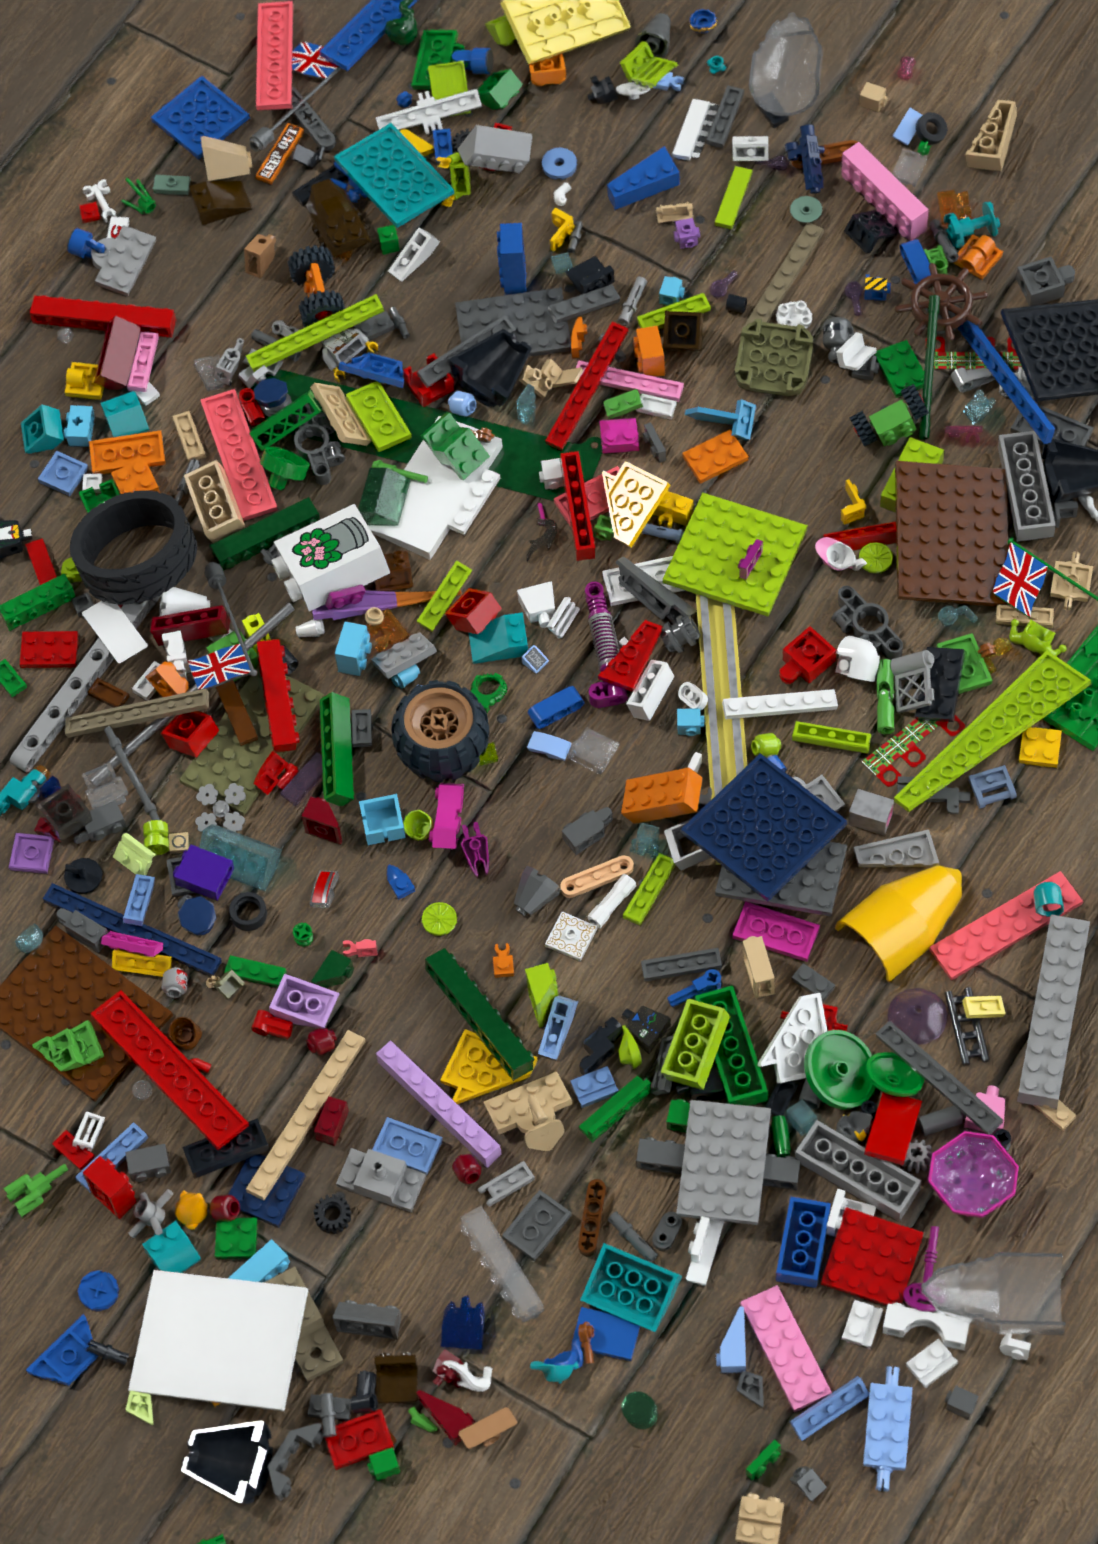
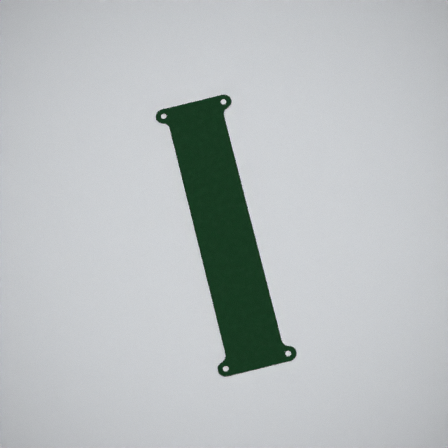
[243,369,602,501]

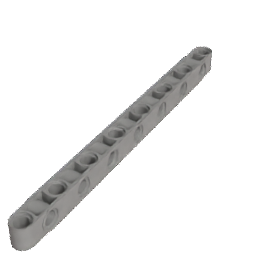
[10,595,160,772]

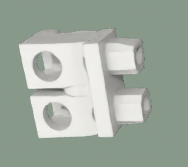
[162,631,190,681]

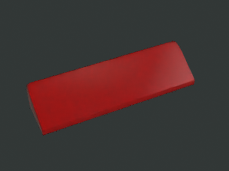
[823,522,896,551]

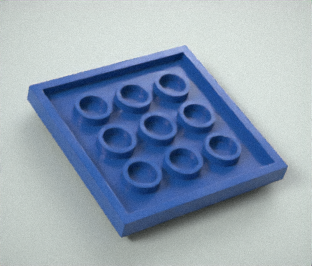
[151,76,250,160]

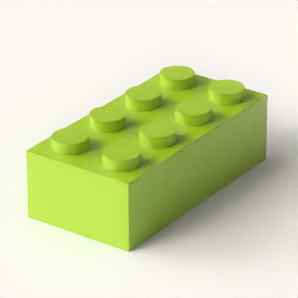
[880,437,944,513]
[661,999,730,1090]

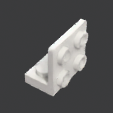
[826,1189,876,1237]

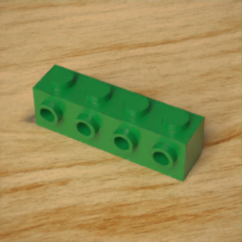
[0,573,75,631]

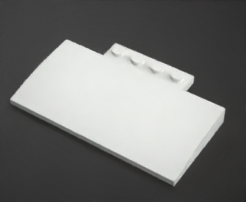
[368,416,503,560]

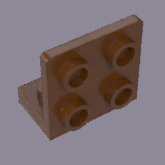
[375,550,414,591]

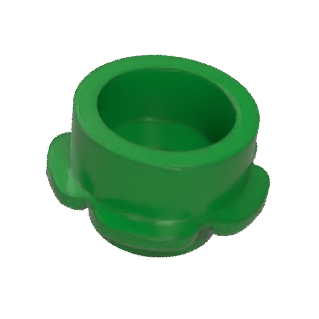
[917,141,931,158]

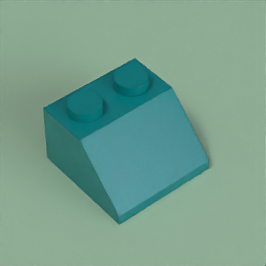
[101,391,150,437]
[21,405,64,454]
[142,1221,201,1273]

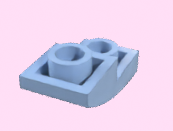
[893,108,922,146]
[527,731,572,761]

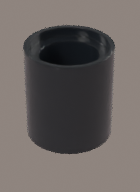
[725,294,747,313]

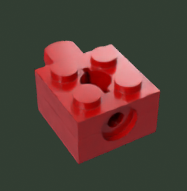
[779,626,837,684]

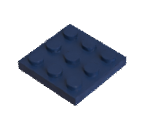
[228,1154,306,1228]

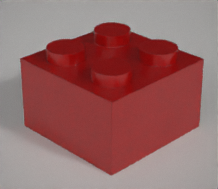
[445,588,502,634]
[161,711,219,758]

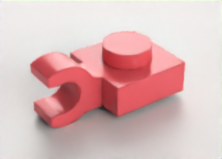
[343,939,378,957]

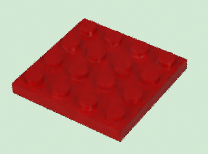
[821,1207,924,1306]

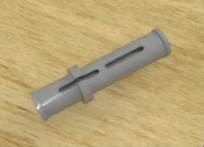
[618,277,647,326]

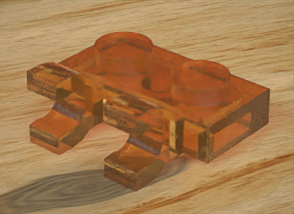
[937,189,972,225]
[366,608,409,653]

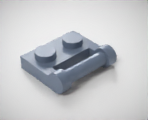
[968,765,1017,809]

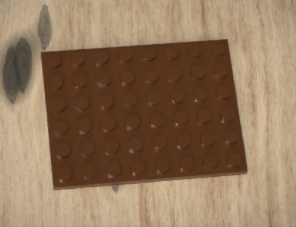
[895,461,1009,606]
[0,926,173,1102]

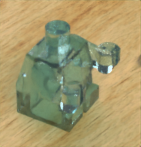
[963,390,996,425]
[629,823,660,859]

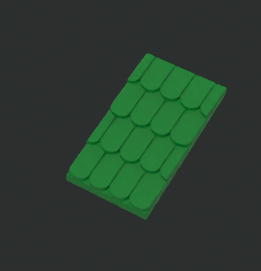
[1043,625,1098,751]

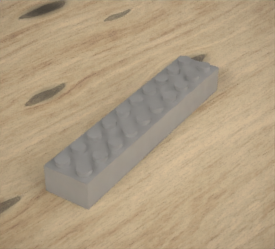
[1017,915,1090,1109]

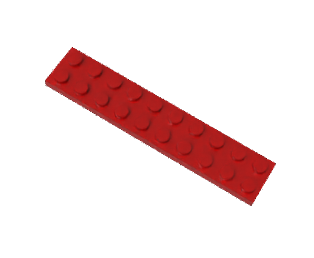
[90,990,249,1150]

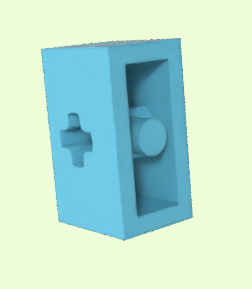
[64,405,95,447]

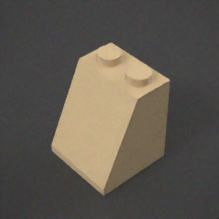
[201,136,253,181]

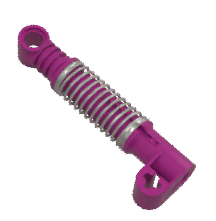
[585,582,628,708]

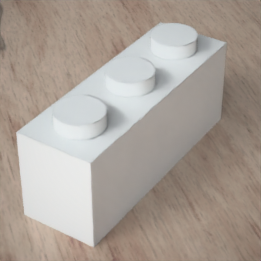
[626,660,674,721]

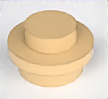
[365,607,384,625]

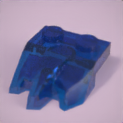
[441,1295,485,1349]

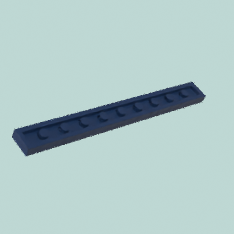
[43,883,222,977]

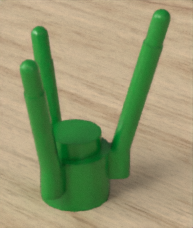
[121,178,156,214]

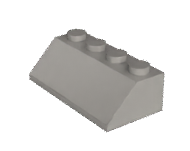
[458,125,532,173]

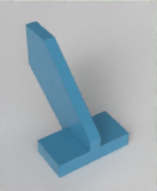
[685,399,756,441]

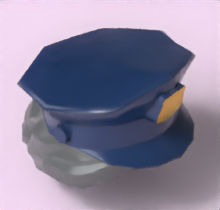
[254,378,292,421]
[177,895,216,935]

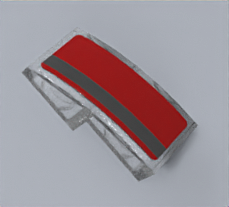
[310,870,339,908]

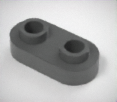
[652,1212,682,1251]

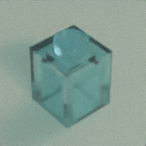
[786,1099,817,1136]

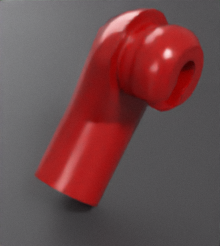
[277,763,298,789]
[189,1058,211,1073]

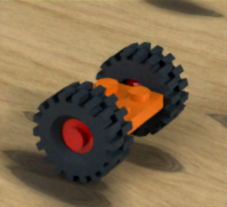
[288,245,345,327]

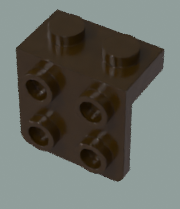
[374,1352,418,1404]

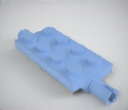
[863,1366,912,1491]

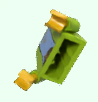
[436,152,471,207]

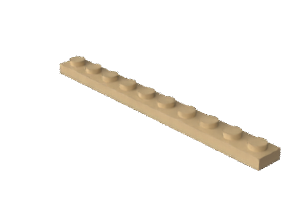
[246,1030,365,1201]

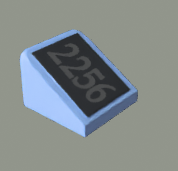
[522,645,549,674]

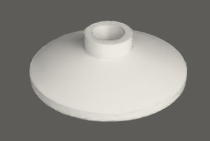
[616,82,651,99]

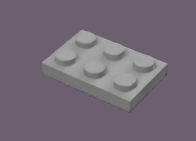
[371,632,437,679]

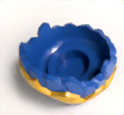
[689,9,717,33]

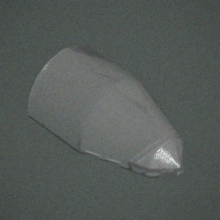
[749,13,823,116]
[921,1252,1065,1335]

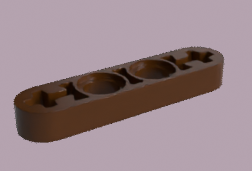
[578,1179,606,1257]

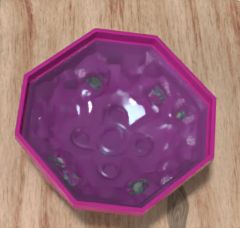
[928,1131,1019,1218]

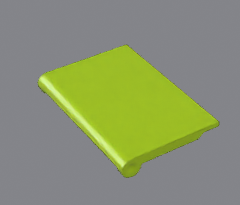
[428,61,471,117]

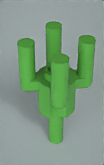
[3,1164,69,1217]

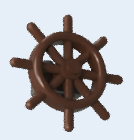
[895,263,988,342]

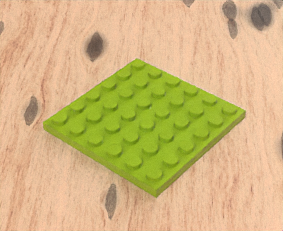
[663,493,807,617]

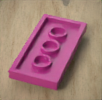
[733,902,820,962]

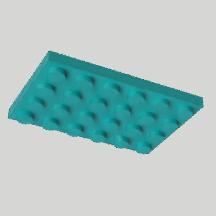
[334,123,454,228]

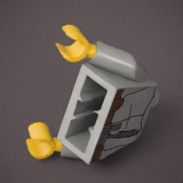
[322,329,378,383]

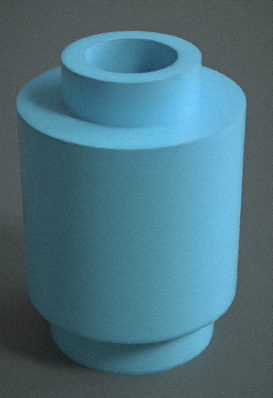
[391,664,420,688]

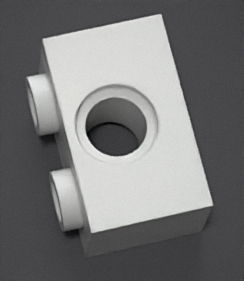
[733,136,768,161]

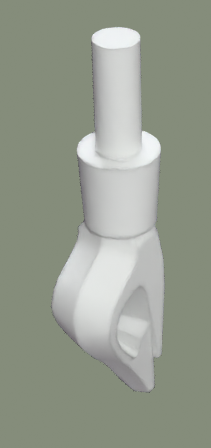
[1078,495,1098,522]

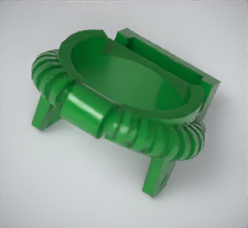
[470,673,507,713]

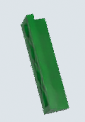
[249,390,321,451]
[579,1075,651,1143]

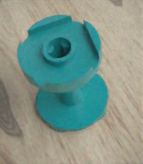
[944,201,1000,249]

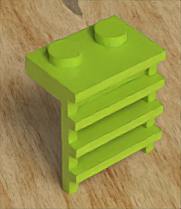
[620,41,678,88]

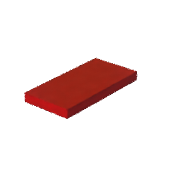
[864,1092,922,1165]

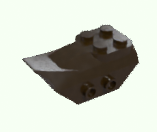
[306,179,372,257]

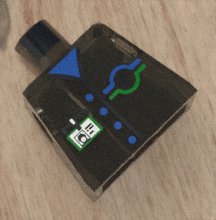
[621,1006,671,1054]

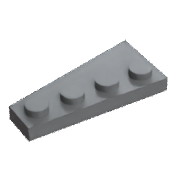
[853,830,939,867]

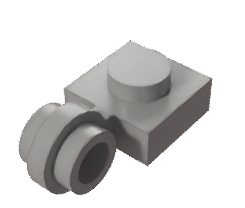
[272,320,299,337]

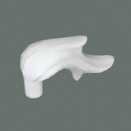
[443,1361,492,1391]

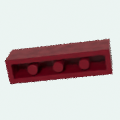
[150,605,230,646]

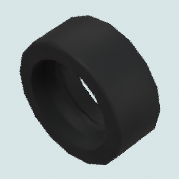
[229,892,267,931]

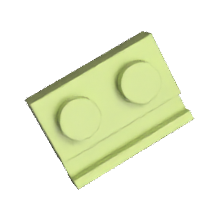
[113,833,155,876]

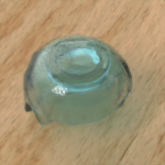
[15,924,44,953]

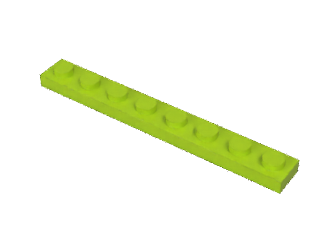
[246,294,384,372]

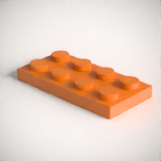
[89,430,166,474]

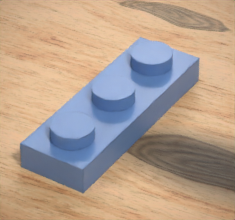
[123,874,155,926]

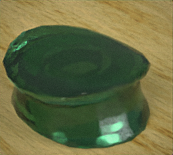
[621,1391,658,1430]

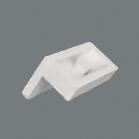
[836,332,877,371]

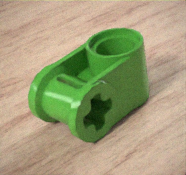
[923,245,948,274]

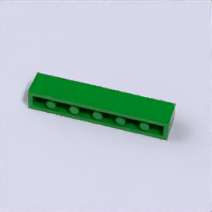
[320,692,354,807]

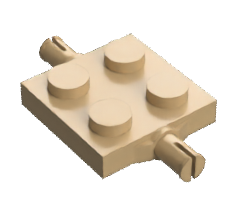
[1050,552,1093,611]

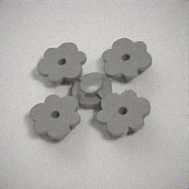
[195,783,246,834]

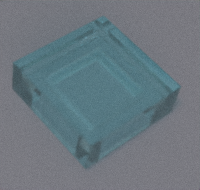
[551,252,573,274]

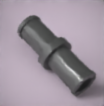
[319,1393,337,1437]

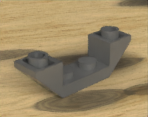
[268,1423,324,1502]

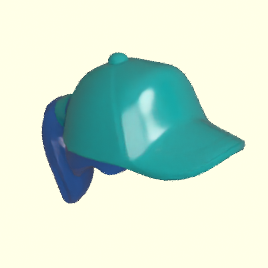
[530,1338,584,1383]

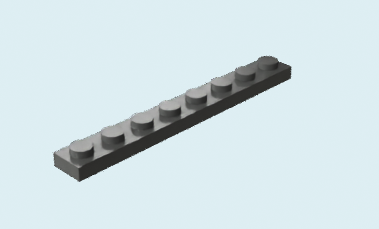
[875,1020,1003,1135]

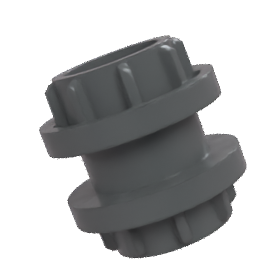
[660,615,700,653]

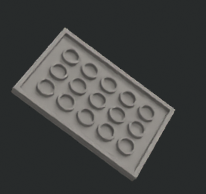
[676,1100,771,1225]

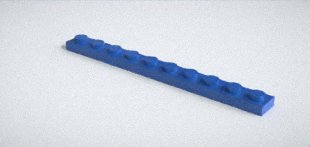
[957,320,1055,444]

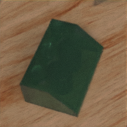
[358,468,410,526]

